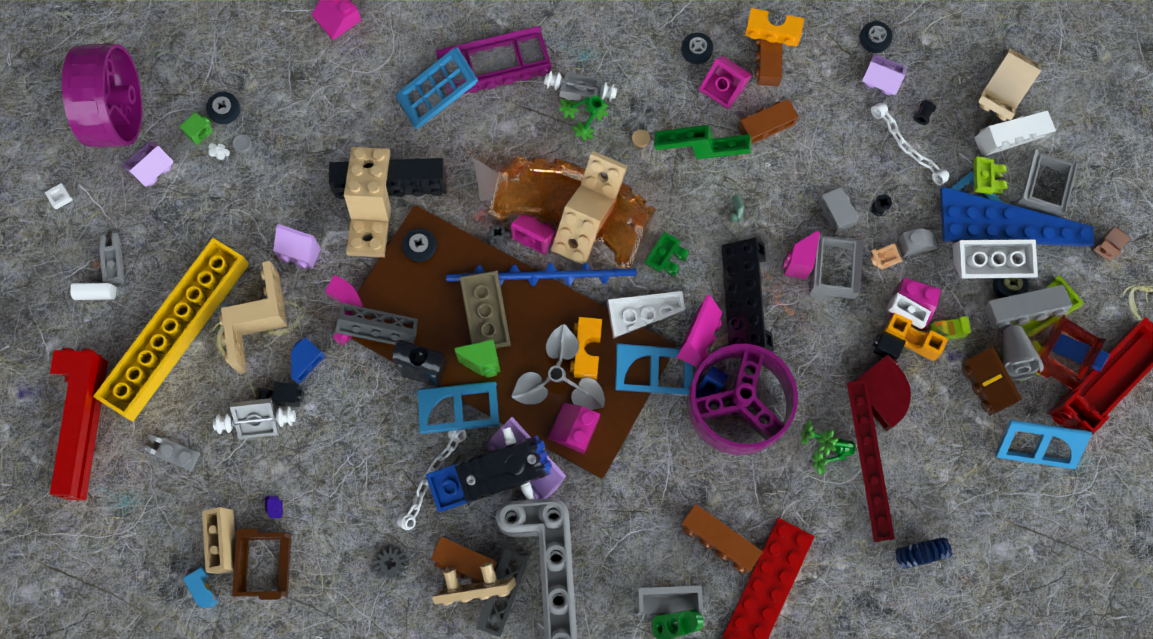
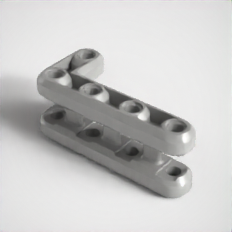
[496,498,577,639]

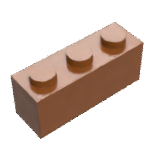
[754,39,782,86]
[738,99,799,145]
[431,537,498,584]

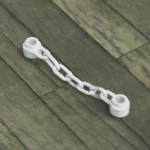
[871,103,949,185]
[397,429,467,530]

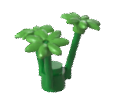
[558,96,608,141]
[800,420,855,475]

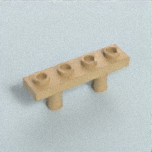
[432,562,516,605]

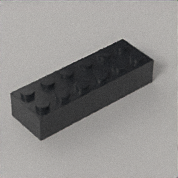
[329,158,447,199]

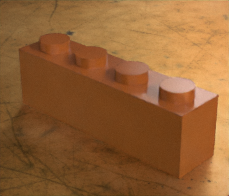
[680,504,763,574]

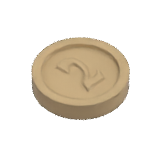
[632,130,650,148]

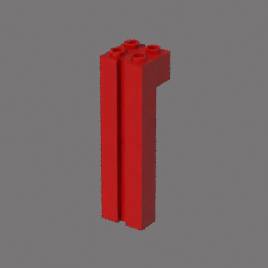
[1048,317,1153,434]
[50,348,108,501]

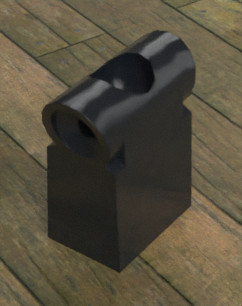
[393,340,448,387]

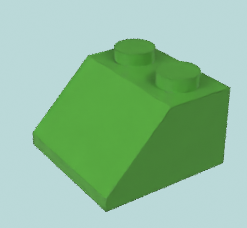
[454,340,501,377]

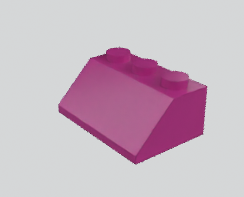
[677,295,722,367]

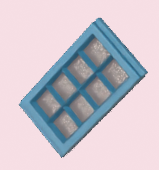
[396,47,478,129]

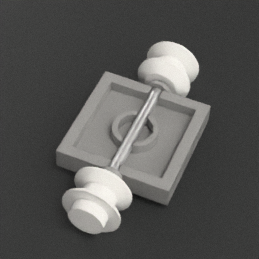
[544,71,617,102]
[213,398,296,439]

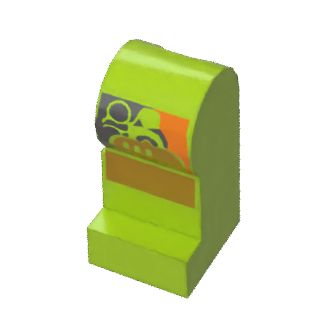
[930,316,971,340]

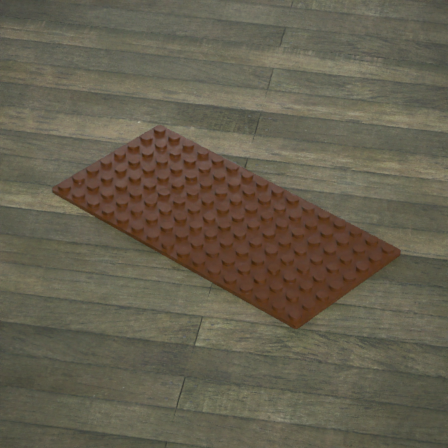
[335,206,676,479]

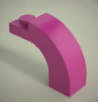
[325,275,363,346]

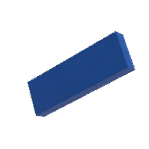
[1043,330,1110,372]

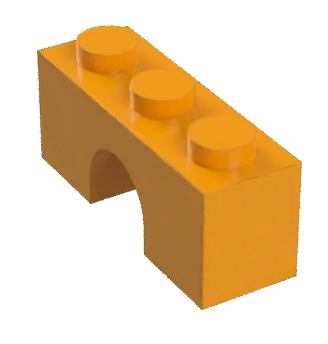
[745,8,804,46]
[882,313,948,361]
[570,317,602,380]

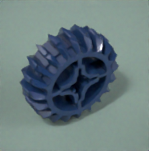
[895,537,952,569]

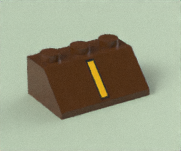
[961,346,1022,416]

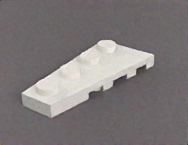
[607,291,685,338]

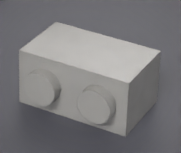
[818,187,859,234]

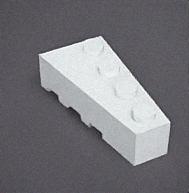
[974,110,1056,157]

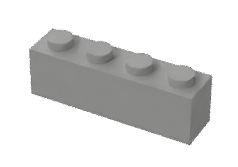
[984,285,1072,329]

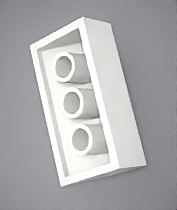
[952,240,1038,279]

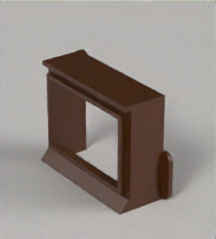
[232,529,291,600]

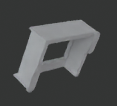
[1015,149,1078,218]
[809,236,864,300]
[633,585,707,616]

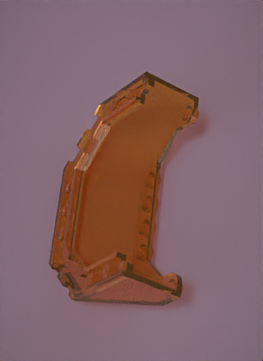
[488,156,656,269]

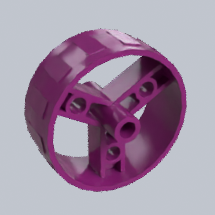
[62,43,143,148]
[687,344,798,455]

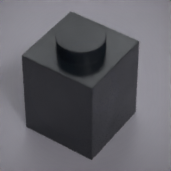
[872,331,906,360]
[272,382,304,407]

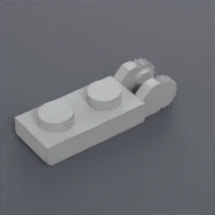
[99,232,125,284]
[141,434,201,472]

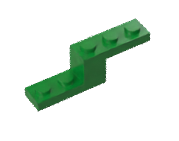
[654,125,752,160]

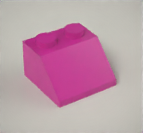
[311,0,361,40]
[699,56,752,109]
[511,214,556,255]
[782,231,820,280]
[888,278,941,331]
[548,403,600,454]

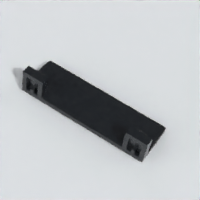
[721,237,774,352]

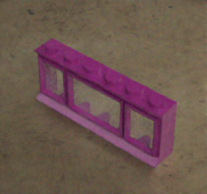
[435,26,552,96]

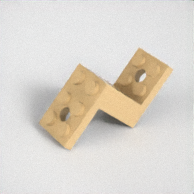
[978,48,1042,121]
[344,147,391,258]
[551,151,628,265]
[219,261,287,374]

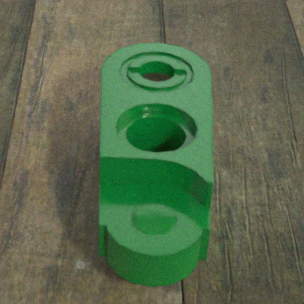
[651,609,704,639]

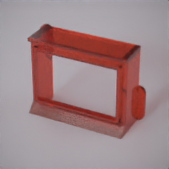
[1037,315,1106,390]

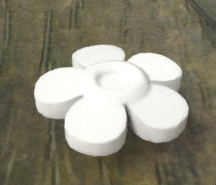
[208,143,230,160]

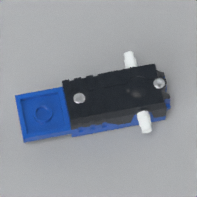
[426,427,552,513]

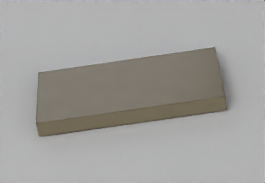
[460,271,511,349]

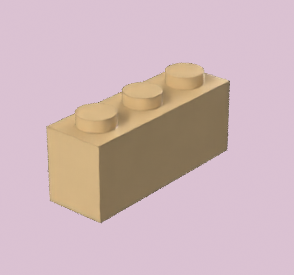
[202,507,236,574]

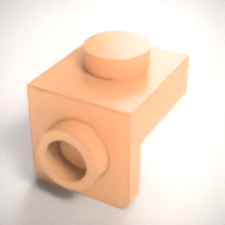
[870,243,903,270]

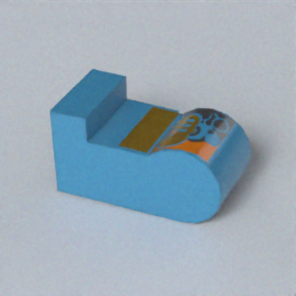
[183,567,218,608]

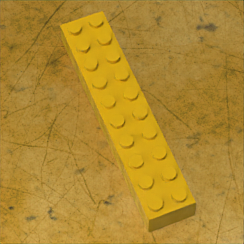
[93,238,249,422]

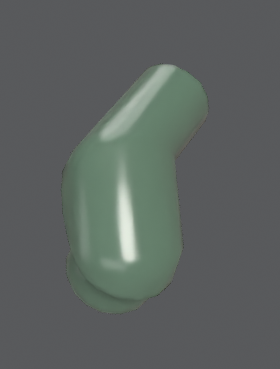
[730,195,745,222]

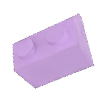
[862,54,907,95]
[122,141,173,187]
[273,224,321,269]

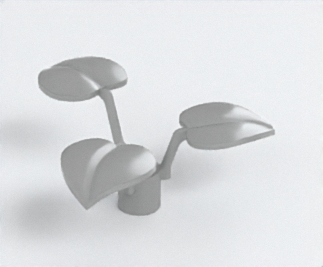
[511,324,605,410]

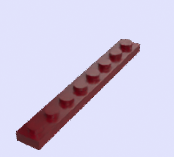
[847,380,895,542]

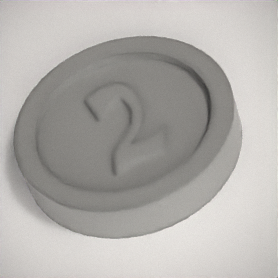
[232,134,252,153]

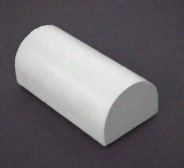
[70,283,117,300]
[887,292,931,329]

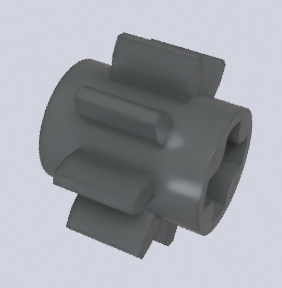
[486,223,510,248]

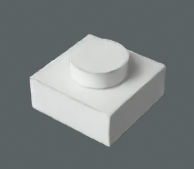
[45,183,72,209]

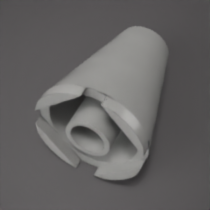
[1002,324,1044,381]

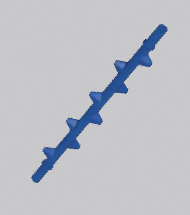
[446,263,637,286]

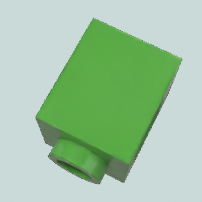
[179,112,213,146]

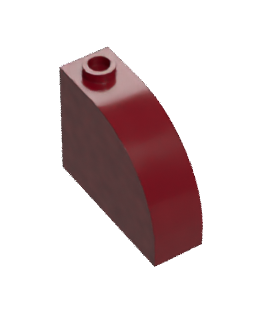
[855,355,911,431]

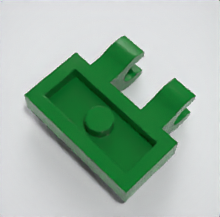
[645,232,689,277]

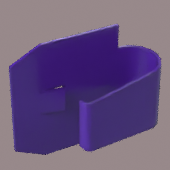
[265,496,283,518]

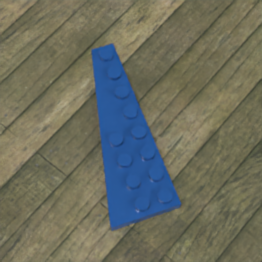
[940,187,1095,246]

